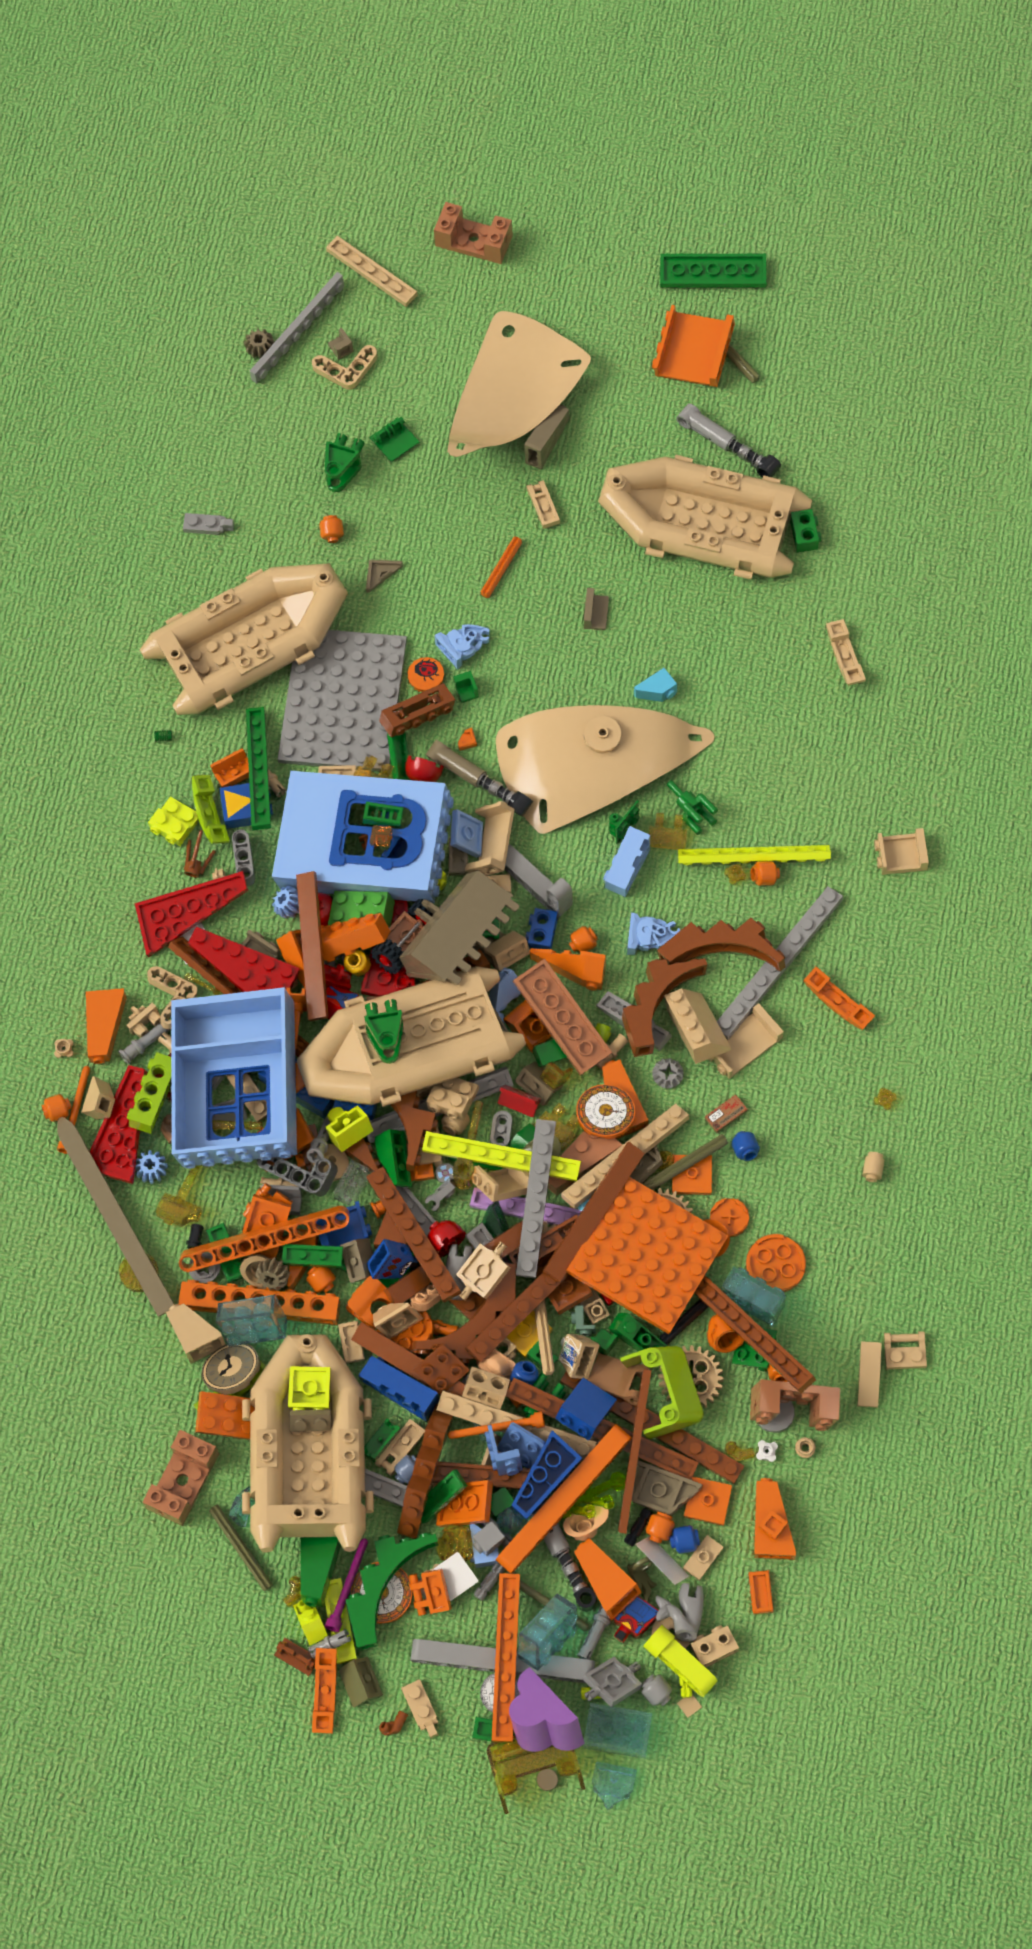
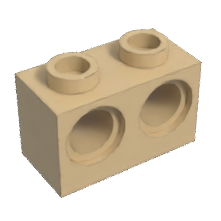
[462,1367,510,1409]

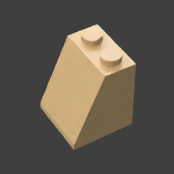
[166,1303,226,1364]

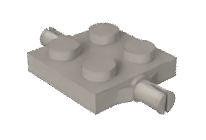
[583,1657,642,1708]

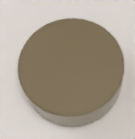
[537,1769,558,1791]

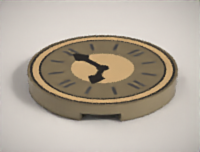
[202,1342,261,1395]

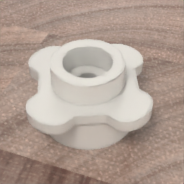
[756,1440,778,1462]

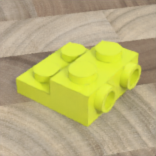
[148,797,199,847]
[288,1366,331,1410]

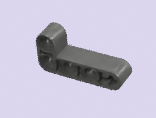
[257,1157,338,1197]

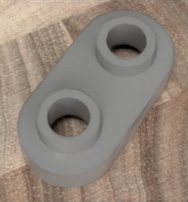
[490,1111,512,1147]

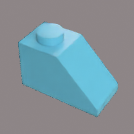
[634,668,677,702]

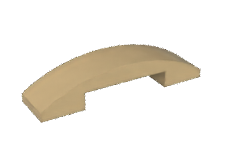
[826,619,866,686]

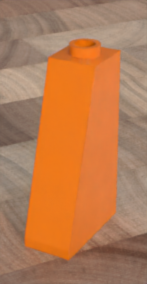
[86,988,127,1064]
[602,1059,649,1139]
[754,1478,796,1560]
[574,1538,642,1621]

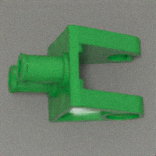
[325,433,365,492]
[364,999,404,1064]

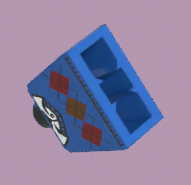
[367,1239,418,1279]

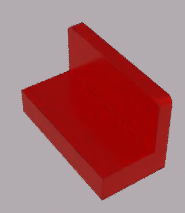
[498,1084,541,1117]

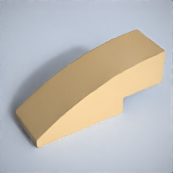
[857,1341,881,1408]

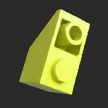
[293,1600,328,1645]

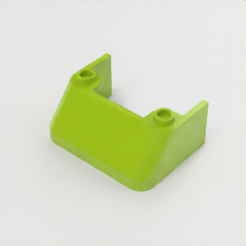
[620,1346,704,1440]

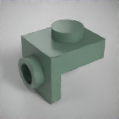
[571,1306,596,1337]

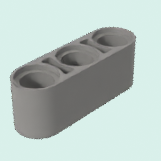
[232,830,255,886]

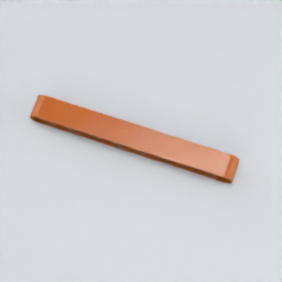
[179,1206,350,1272]
[496,1424,632,1574]

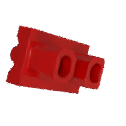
[324,964,352,991]

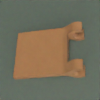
[588,1353,650,1405]

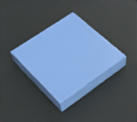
[450,809,483,858]

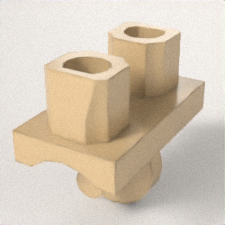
[127,1003,160,1038]

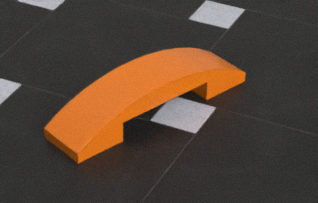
[803,967,875,1030]
[312,1648,337,1734]

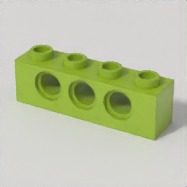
[127,1052,172,1134]

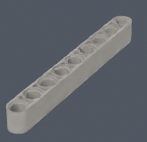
[410,1639,596,1683]

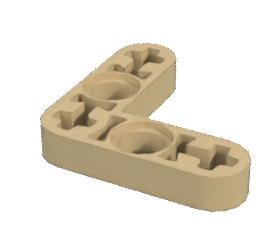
[312,345,377,390]
[147,966,197,1029]

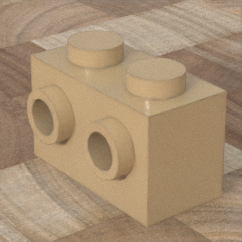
[690,1625,739,1667]

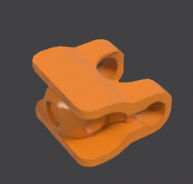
[346,1276,391,1329]

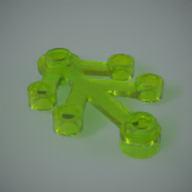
[562,1472,626,1519]

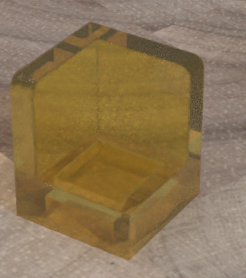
[539,1061,573,1090]

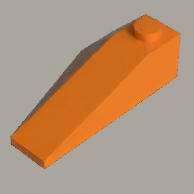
[276,929,329,989]
[530,948,606,991]

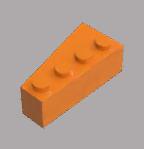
[321,913,391,963]

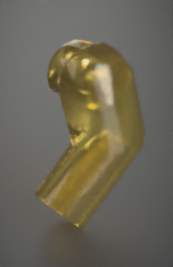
[725,1441,755,1461]
[283,1576,301,1607]

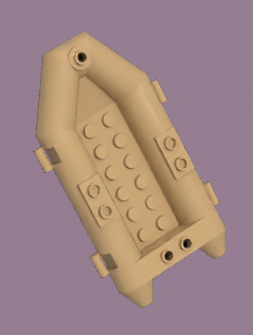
[598,455,812,580]
[140,563,348,715]
[296,966,526,1107]
[242,1334,374,1553]

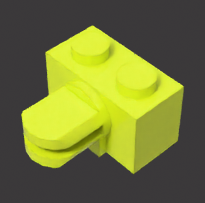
[326,1105,374,1152]

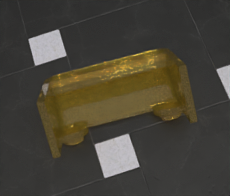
[487,1735,585,1814]

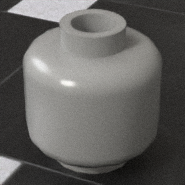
[641,1674,672,1706]

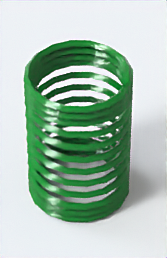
[154,730,172,742]

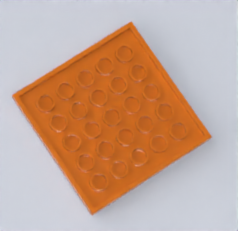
[566,1177,728,1334]

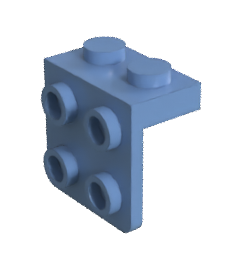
[497,1422,545,1469]
[485,1425,523,1476]

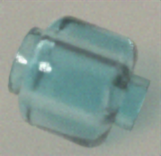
[497,1507,529,1535]

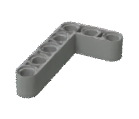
[504,844,573,918]

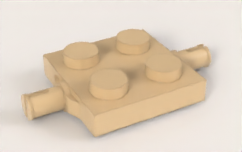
[456,1241,511,1301]

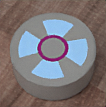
[436,1163,455,1183]

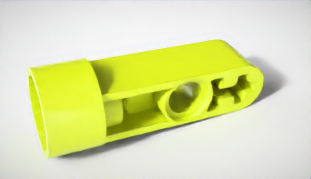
[643,1625,718,1697]

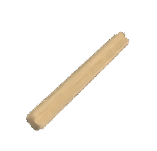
[534,1299,555,1375]

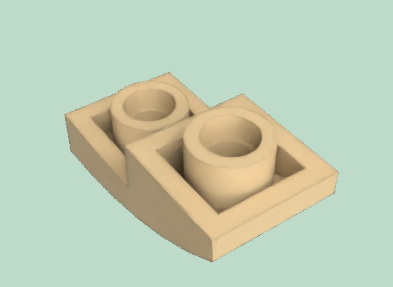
[579,1287,610,1325]

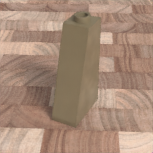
[524,404,570,470]

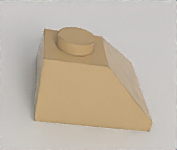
[373,1303,423,1339]

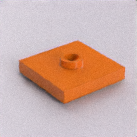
[672,1155,712,1195]
[684,1477,732,1526]

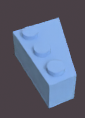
[603,826,650,897]

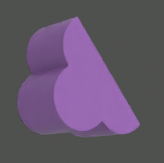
[509,1667,585,1752]

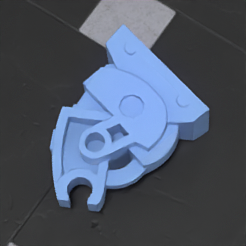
[434,624,489,670]
[627,912,681,955]

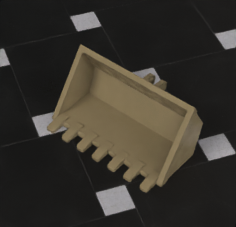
[399,870,519,985]

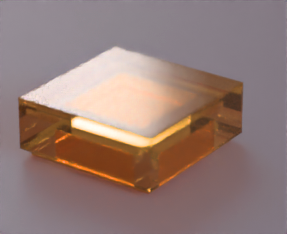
[370,825,393,847]

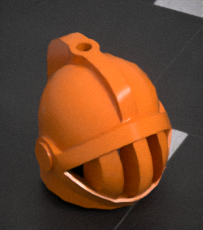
[707,1314,744,1353]

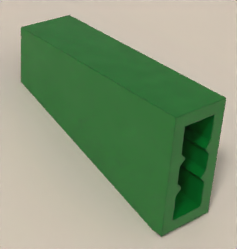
[300,1537,341,1607]

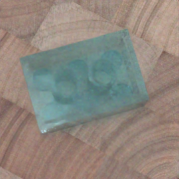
[721,1266,786,1326]
[216,1295,287,1347]
[518,1593,578,1671]
[583,1703,652,1759]

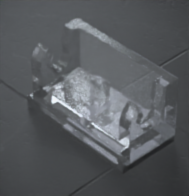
[333,1159,371,1206]

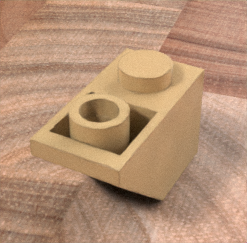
[81,1076,115,1120]

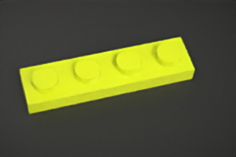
[325,1578,357,1664]

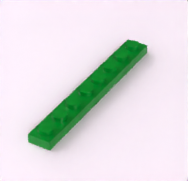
[246,707,271,831]

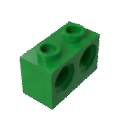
[790,509,822,553]

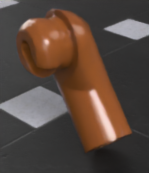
[379,1711,408,1736]

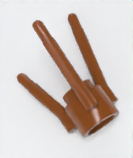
[183,830,216,878]

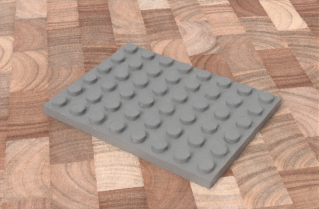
[278,630,407,772]

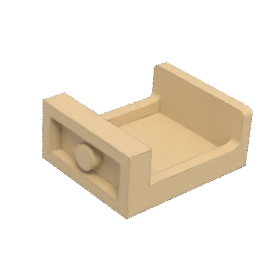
[874,828,929,875]
[472,1165,529,1202]

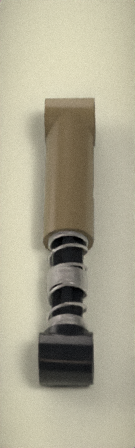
[425,739,533,817]

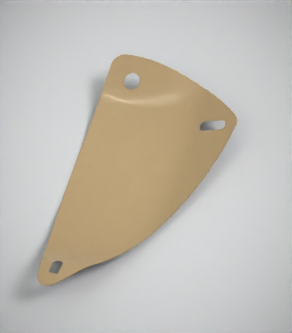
[448,311,591,457]
[496,705,715,834]

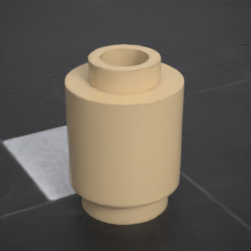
[862,1152,885,1182]

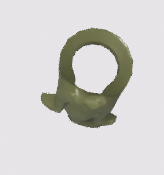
[627,1557,657,1602]

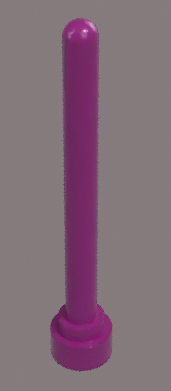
[324,1538,368,1632]

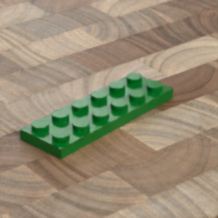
[660,253,766,288]

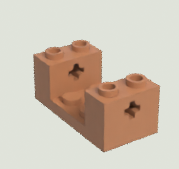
[434,202,513,264]
[750,1379,840,1431]
[142,1430,219,1526]

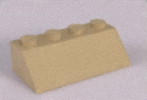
[664,988,731,1064]

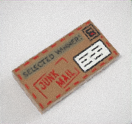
[705,1094,748,1133]

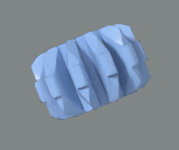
[272,886,299,919]
[135,1150,168,1184]

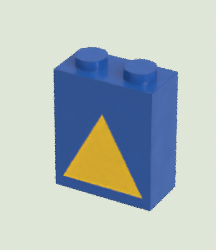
[219,783,273,829]

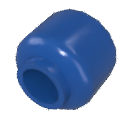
[731,1131,760,1161]
[510,1361,539,1385]
[670,1525,700,1554]

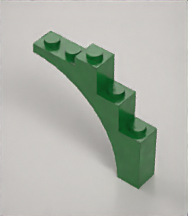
[345,1532,439,1651]

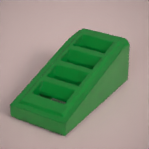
[363,801,404,826]

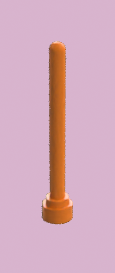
[57,1066,90,1154]
[448,1411,545,1439]

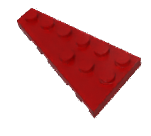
[135,871,249,958]
[361,900,415,997]
[188,927,300,992]
[90,1065,148,1184]

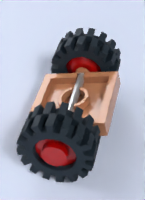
[371,899,433,974]

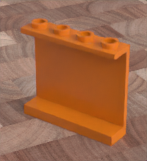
[652,305,735,387]

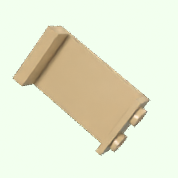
[465,801,515,876]
[708,1003,784,1079]

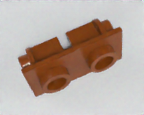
[274,1638,315,1676]

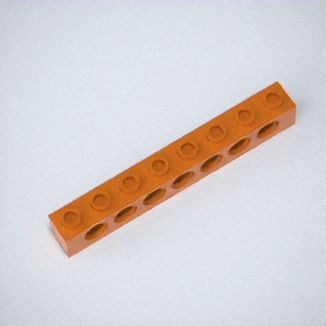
[178,1280,341,1325]

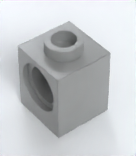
[473,1521,506,1556]

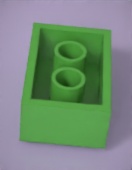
[328,891,395,927]

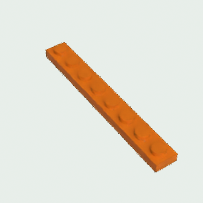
[492,1573,520,1743]

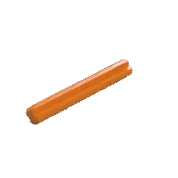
[481,536,522,598]

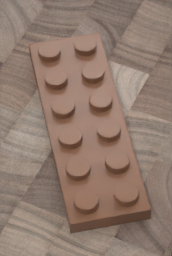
[513,958,612,1076]

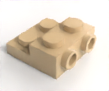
[426,1078,479,1121]

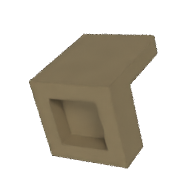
[328,328,354,360]

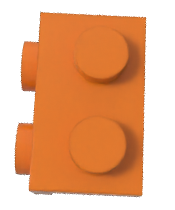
[210,748,249,787]

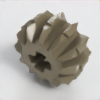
[244,328,274,358]
[255,1257,290,1291]

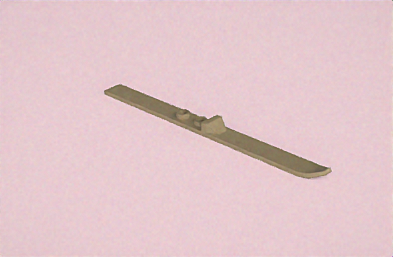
[57,1117,175,1317]

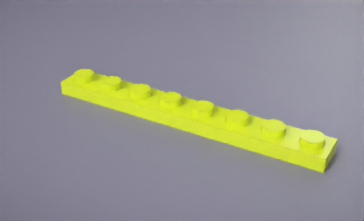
[678,845,831,865]
[422,1131,581,1182]

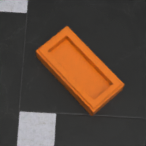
[748,1570,773,1614]

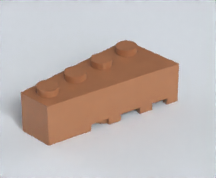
[548,1131,623,1196]

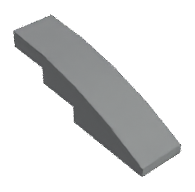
[596,991,672,1051]

